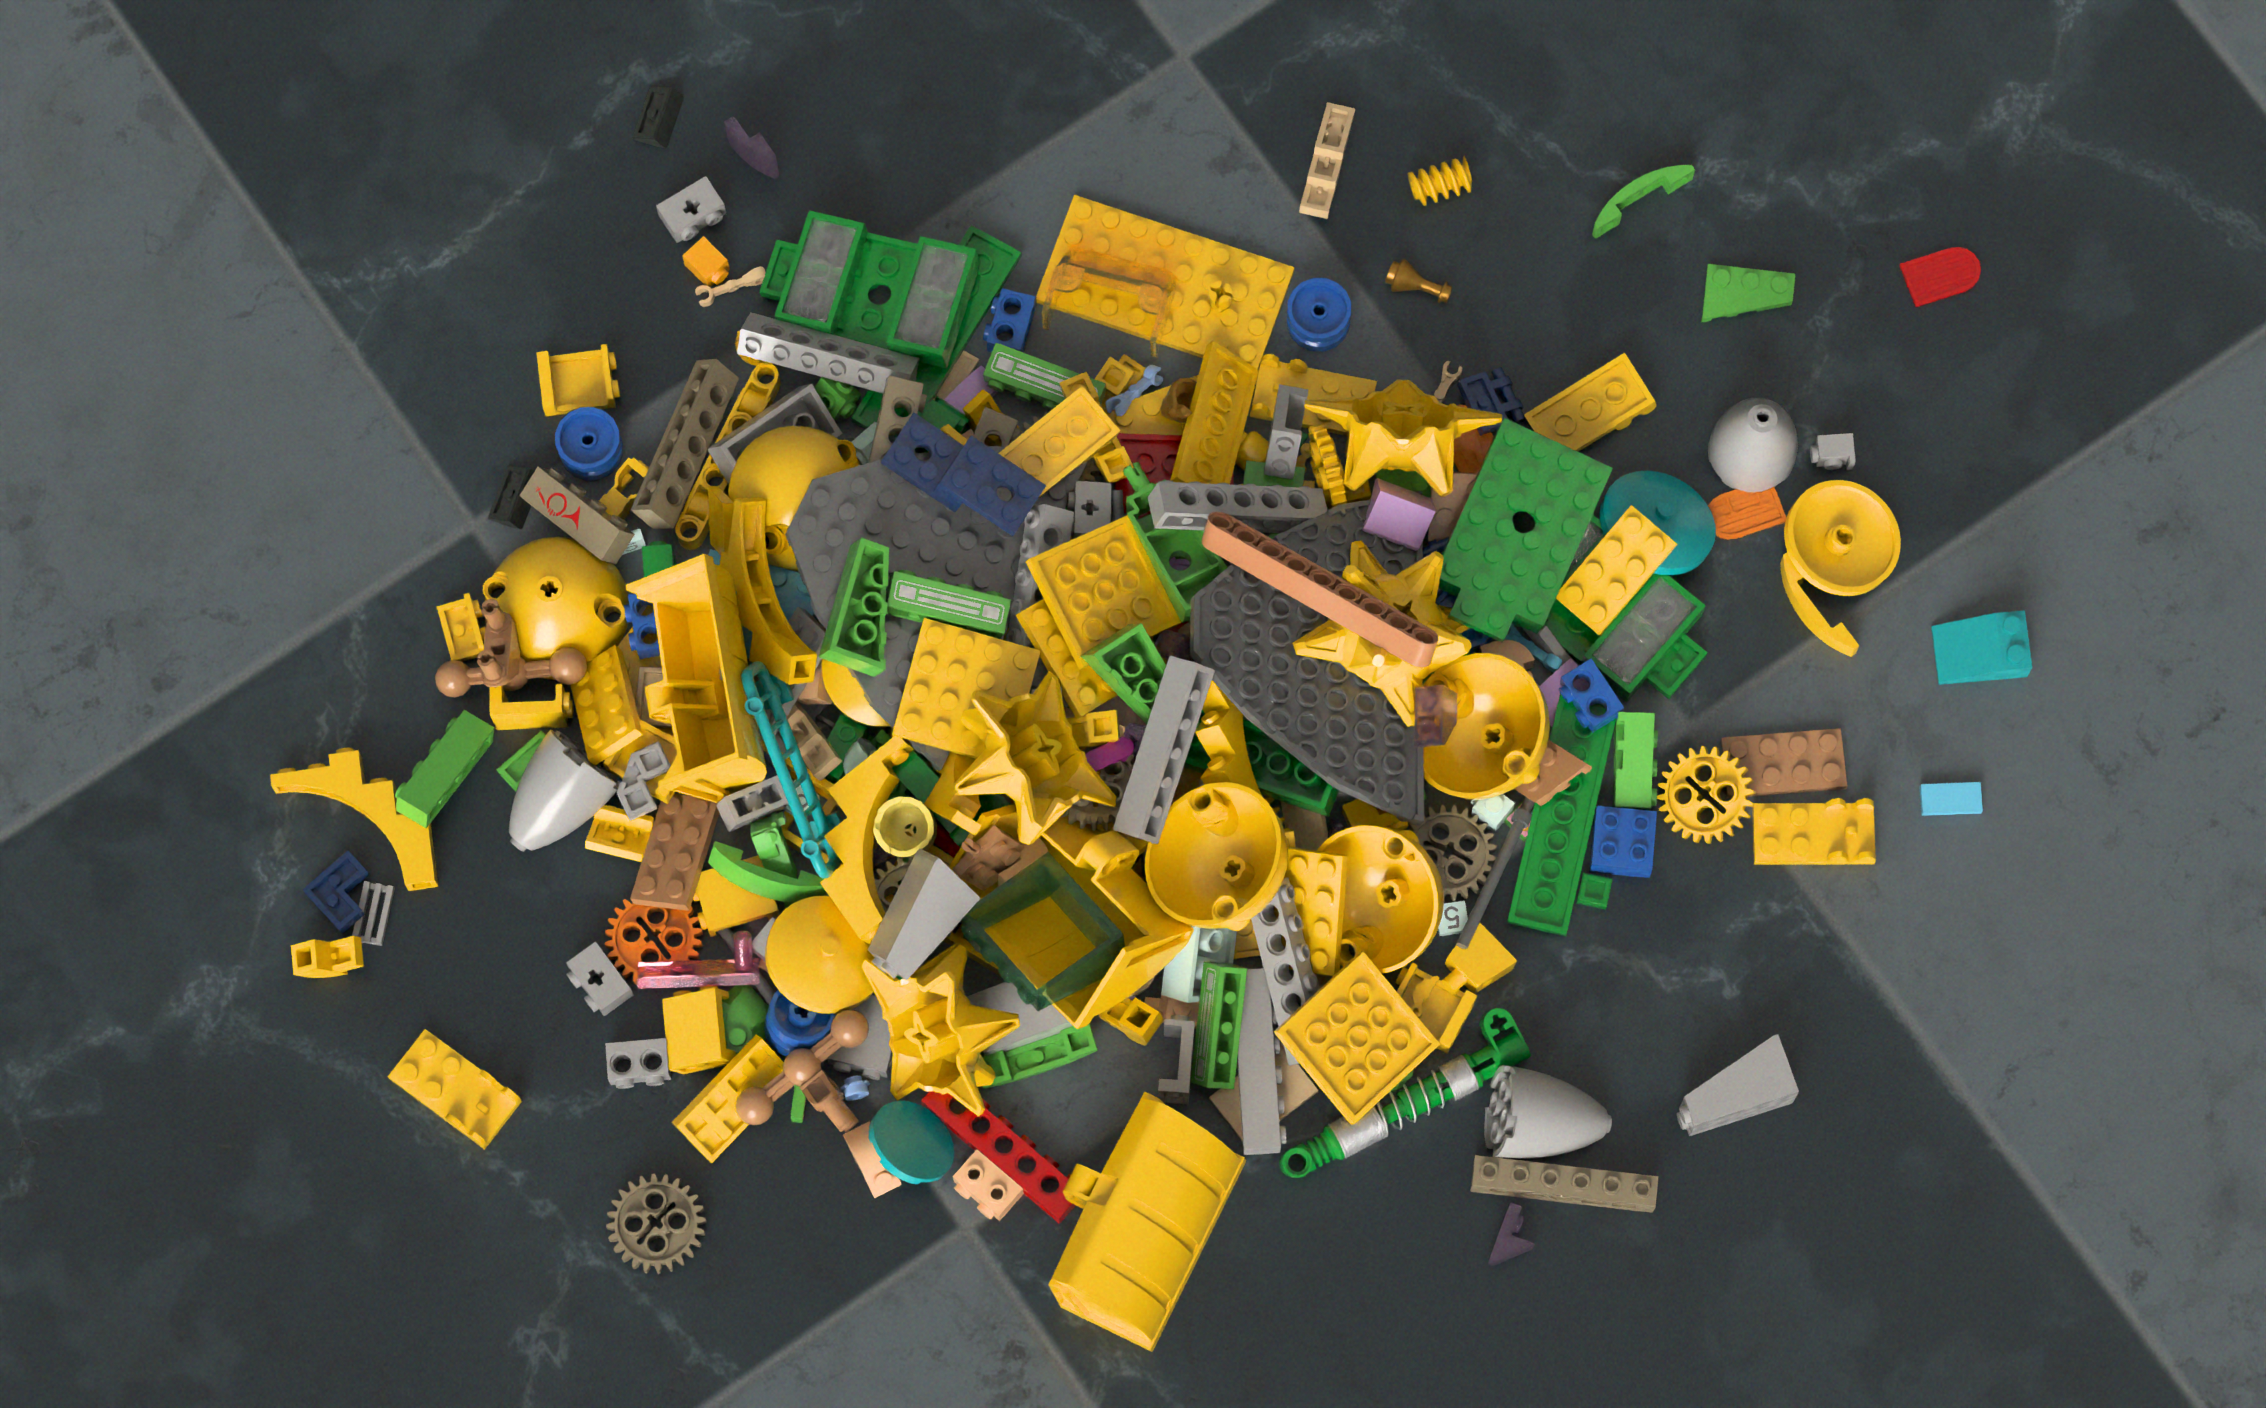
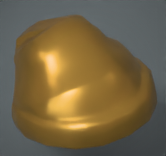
[1160,378,1197,424]

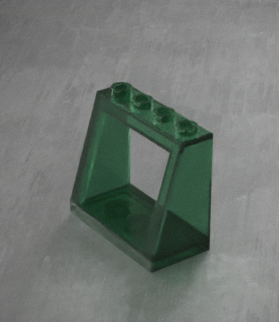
[961,852,1125,1011]

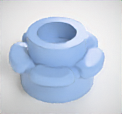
[840,1076,870,1101]

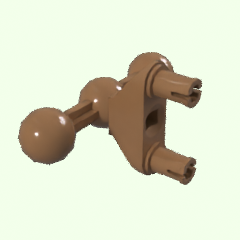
[435,599,587,698]
[735,1009,869,1132]

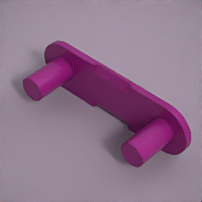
[1085,737,1134,772]

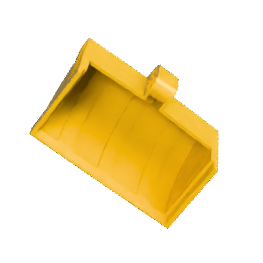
[626,554,767,803]
[949,803,1194,1029]
[1048,1092,1246,1352]

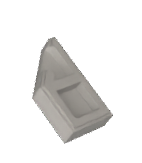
[1522,625,1571,665]

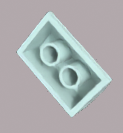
[1161,925,1237,1003]

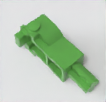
[750,812,797,907]

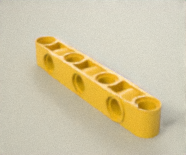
[675,362,781,550]

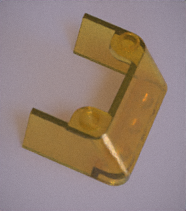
[1041,248,1176,357]

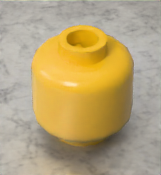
[1235,431,1269,471]

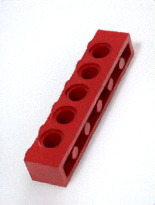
[921,1091,1076,1224]

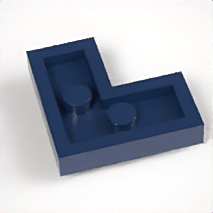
[302,851,369,934]

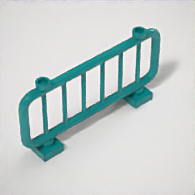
[741,661,842,879]

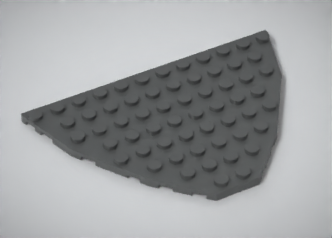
[785,446,1087,771]
[1190,491,1424,826]

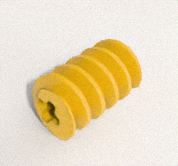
[1408,156,1472,206]

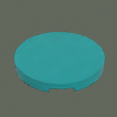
[868,1101,955,1185]

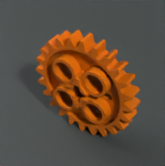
[605,899,703,988]

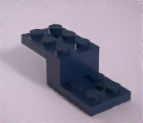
[880,412,1046,536]

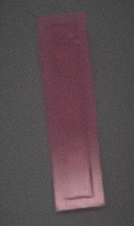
[637,931,760,989]

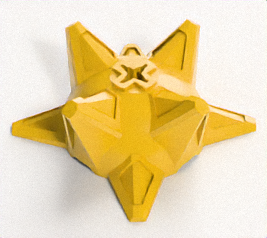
[1304,379,1502,497]
[1293,540,1472,727]
[953,671,1116,845]
[861,943,1021,1116]

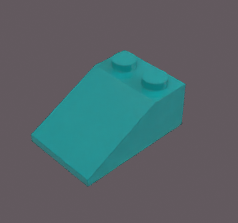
[1931,610,2032,685]

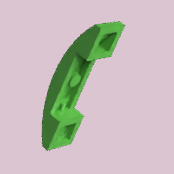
[1592,165,1695,239]
[708,841,826,903]
[982,1023,1098,1089]

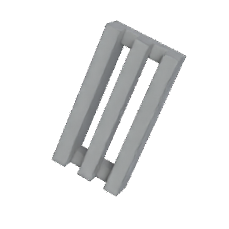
[352,881,395,946]

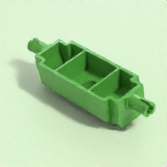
[1123,462,1227,624]

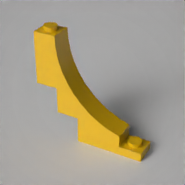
[820,736,914,944]
[924,752,982,836]

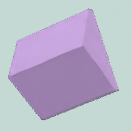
[1362,478,1436,551]

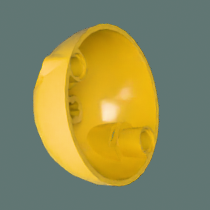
[728,426,860,571]
[483,536,629,680]
[1423,653,1550,800]
[1145,782,1288,931]
[1316,825,1444,973]

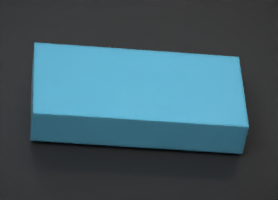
[1919,782,1983,816]

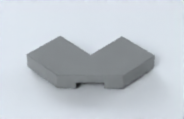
[617,741,671,821]

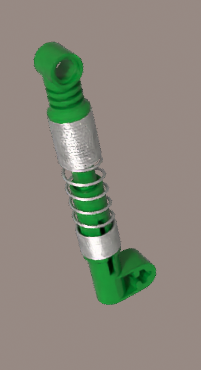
[1279,1008,1531,1178]

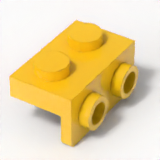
[437,593,486,662]
[585,805,654,862]

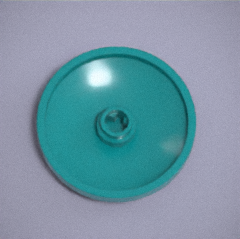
[1599,471,1716,575]

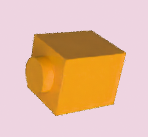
[682,236,730,287]

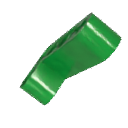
[892,749,979,848]

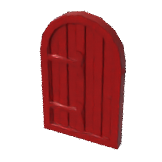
[1899,247,1981,307]

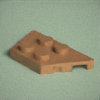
[1515,740,1592,806]

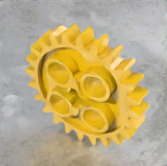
[1308,423,1347,509]
[1657,746,1756,844]

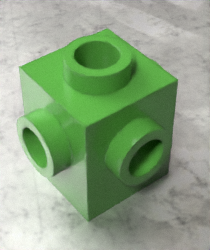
[814,377,862,421]

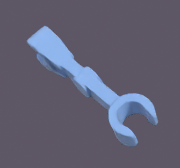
[1106,365,1163,416]

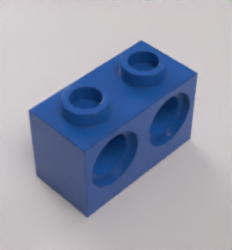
[983,288,1037,353]
[624,593,660,659]
[1559,658,1624,733]

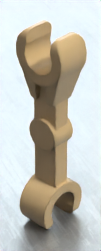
[695,266,766,307]
[1434,361,1462,403]

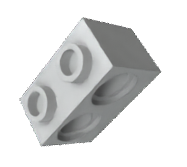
[605,1038,671,1089]

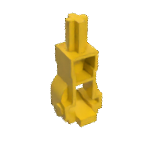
[599,457,649,520]

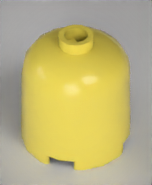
[873,796,937,858]

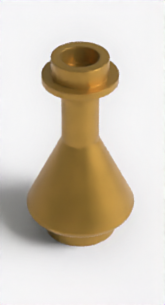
[1385,259,1453,303]

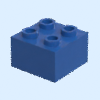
[1590,806,1657,878]

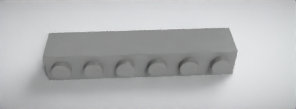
[1113,656,1215,844]
[1237,968,1286,1155]

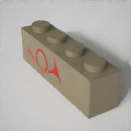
[519,467,635,564]

